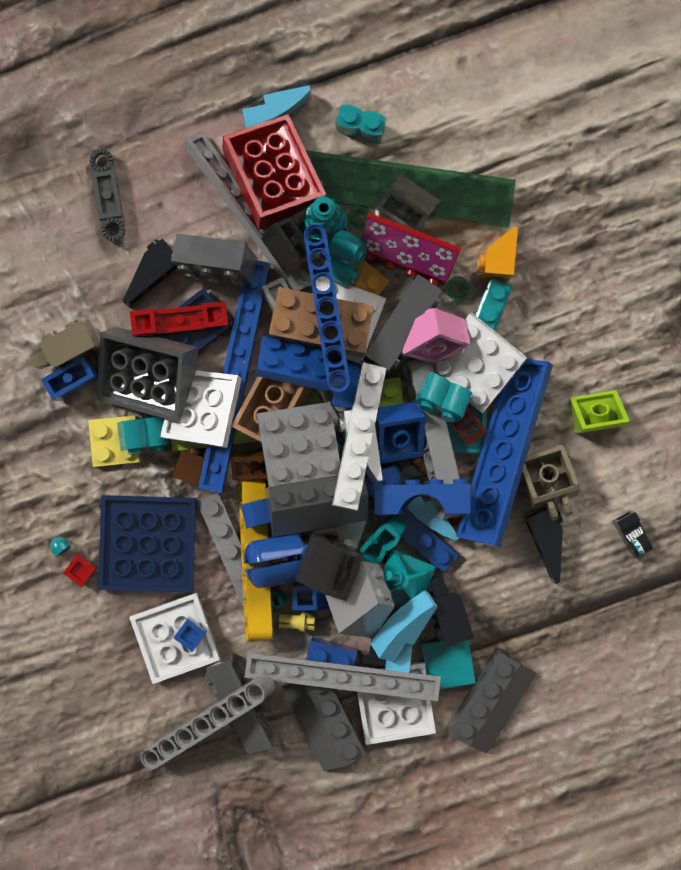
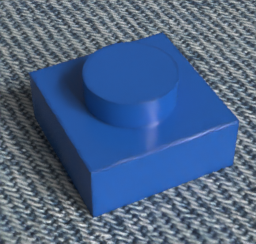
[173,617,207,652]

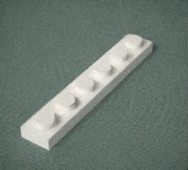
[332,363,386,511]

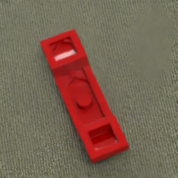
[130,301,228,336]

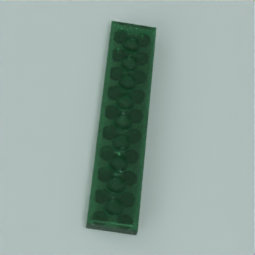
[306,150,516,228]

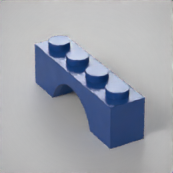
[374,479,475,515]

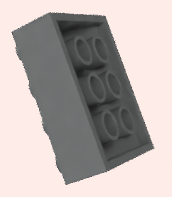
[97,327,198,422]

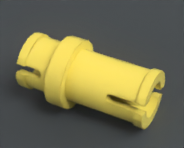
[279,613,316,632]

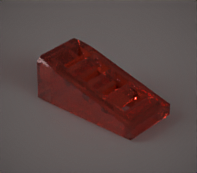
[450,406,488,446]

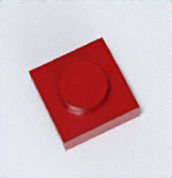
[63,554,97,588]

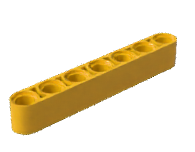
[238,479,272,642]

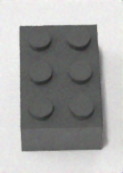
[171,234,257,287]

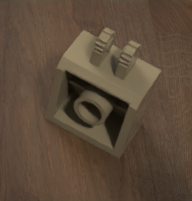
[30,320,100,369]
[520,445,580,520]

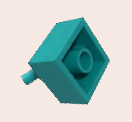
[382,548,436,605]

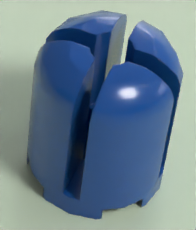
[243,532,312,588]

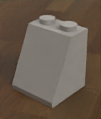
[324,561,395,638]

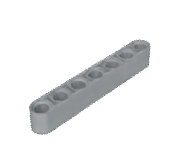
[403,359,465,520]
[141,674,275,770]

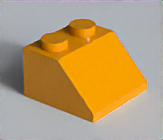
[476,227,518,282]

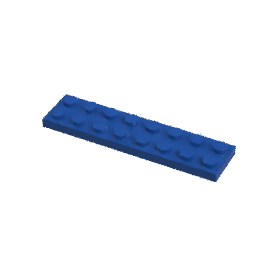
[456,359,553,548]

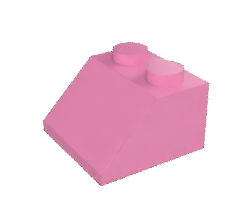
[402,308,471,364]

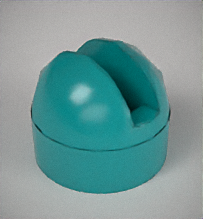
[50,537,71,557]
[271,590,286,609]

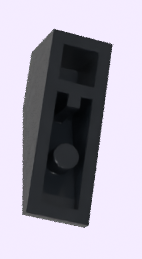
[123,238,178,308]
[523,507,563,584]

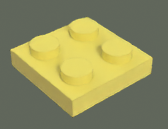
[88,415,141,467]

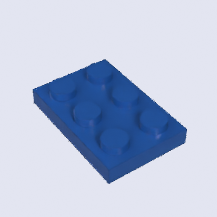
[256,336,333,391]

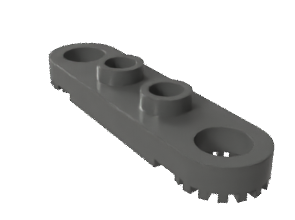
[89,148,126,242]

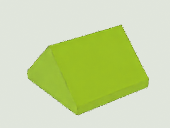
[570,390,630,433]

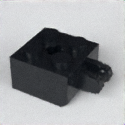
[430,575,474,646]

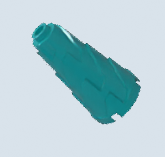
[302,196,348,247]

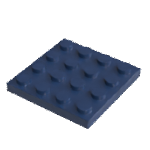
[98,495,197,593]

